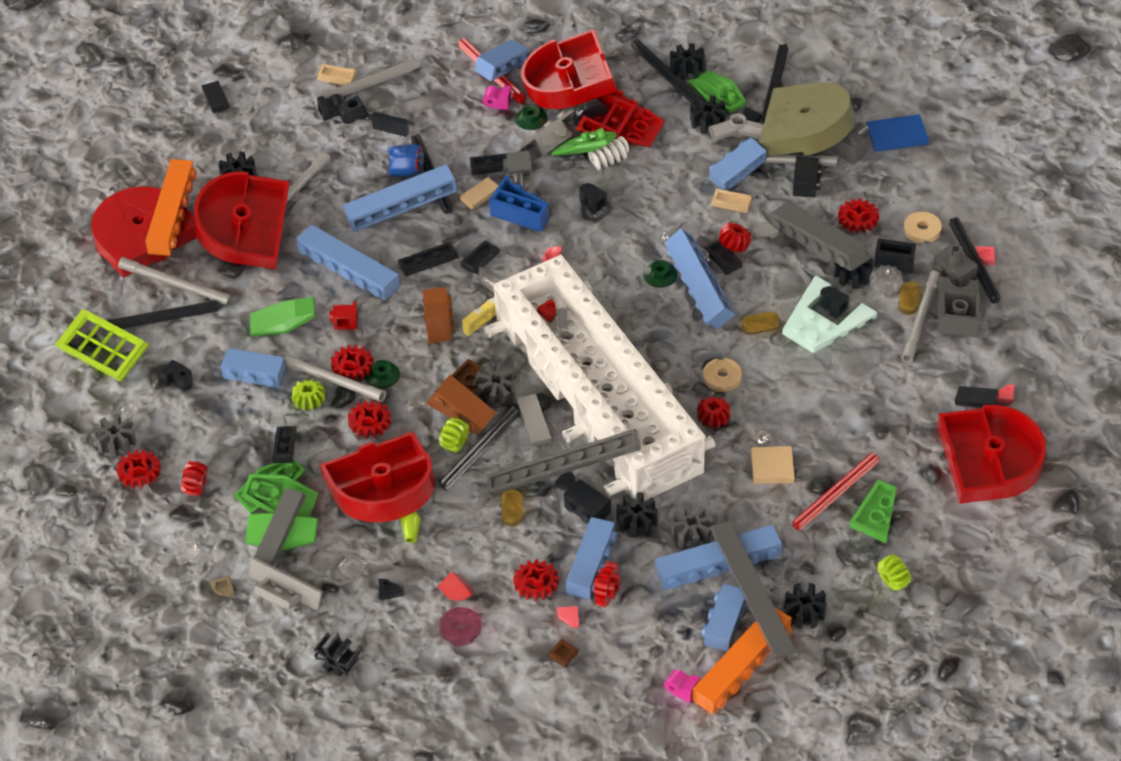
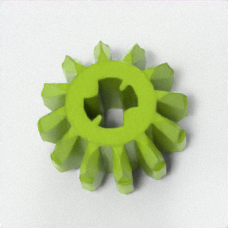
[292,378,325,412]
[439,417,469,453]
[877,554,911,591]

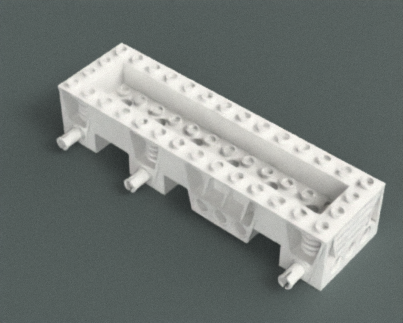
[484,255,715,502]

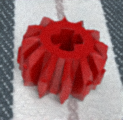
[718,222,752,253]
[697,395,731,429]
[181,461,208,496]

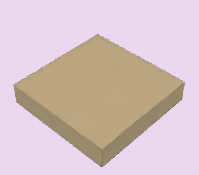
[751,446,795,484]

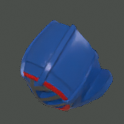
[387,144,424,177]

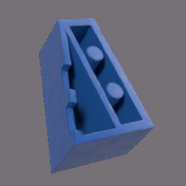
[489,175,549,232]

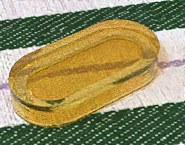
[898,282,920,315]
[741,312,779,335]
[501,490,522,527]

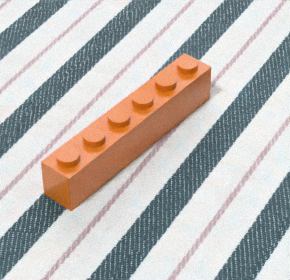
[146,159,197,256]
[692,607,792,714]

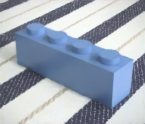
[566,517,618,600]

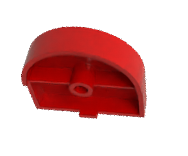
[521,29,617,109]
[193,172,290,269]
[91,186,197,278]
[937,405,1046,504]
[319,432,435,522]

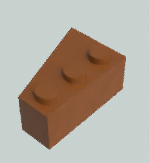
[422,287,455,344]
[426,374,496,435]

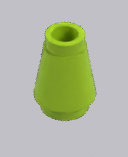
[400,512,421,543]

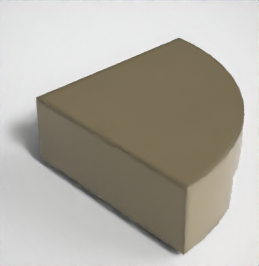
[209,575,235,597]

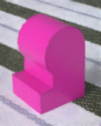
[483,85,512,110]
[664,669,700,703]

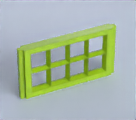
[55,309,149,382]

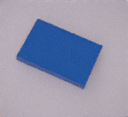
[866,114,929,152]

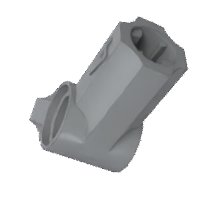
[709,113,764,141]

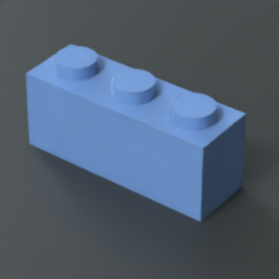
[475,39,528,81]
[710,137,766,191]
[221,348,286,388]
[702,584,746,651]

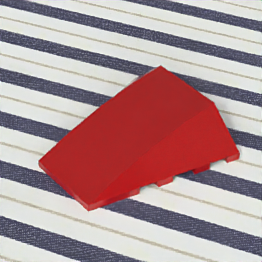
[576,89,665,148]

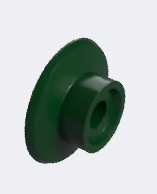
[515,104,548,130]
[643,260,677,288]
[365,360,400,388]

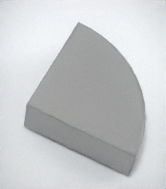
[752,221,779,239]

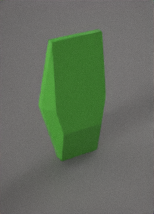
[688,70,746,113]
[551,128,617,156]
[250,297,316,337]
[234,459,306,514]
[242,474,319,517]
[245,512,319,551]

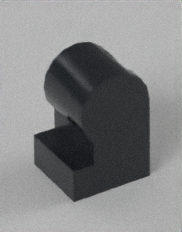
[317,94,345,121]
[337,95,369,124]
[579,183,607,214]
[819,286,849,319]
[160,360,193,390]

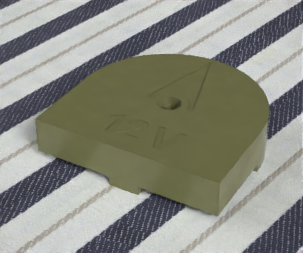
[759,82,856,157]

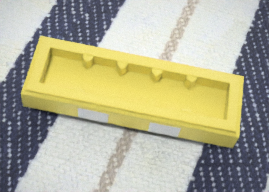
[462,296,496,336]

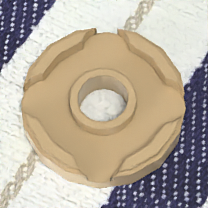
[904,212,942,243]
[703,358,742,392]

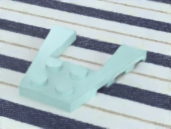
[782,275,877,353]

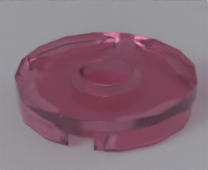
[439,607,482,646]

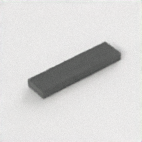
[254,488,306,567]

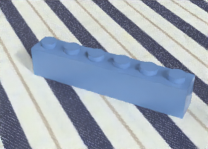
[342,164,457,232]
[296,224,400,301]
[664,228,735,329]
[655,524,782,591]

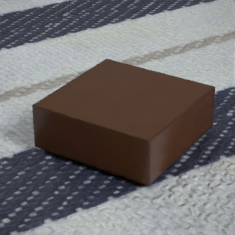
[548,639,579,668]

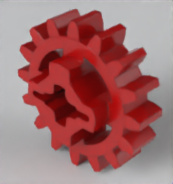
[838,198,879,234]
[331,344,374,381]
[348,399,391,439]
[116,449,161,489]
[513,559,559,602]
[593,561,621,608]

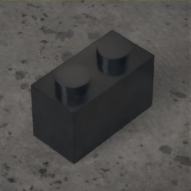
[793,156,822,198]
[874,238,916,273]
[563,479,611,523]

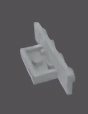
[514,108,575,156]
[249,558,323,610]

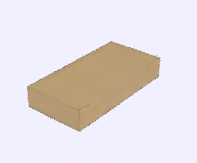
[317,64,357,85]
[460,177,499,210]
[711,188,753,213]

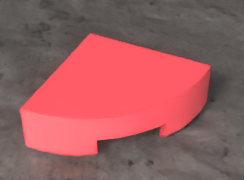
[542,246,562,262]
[975,246,995,265]
[997,384,1015,404]
[557,606,579,628]

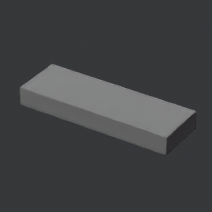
[517,394,552,447]

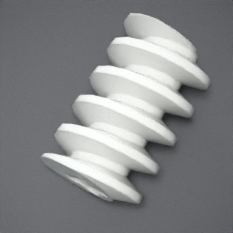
[588,136,629,171]

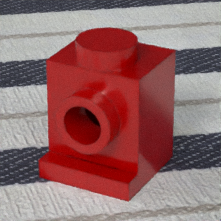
[329,302,358,330]

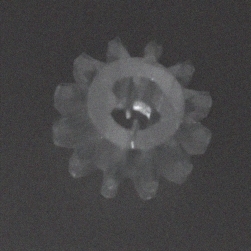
[870,264,903,296]

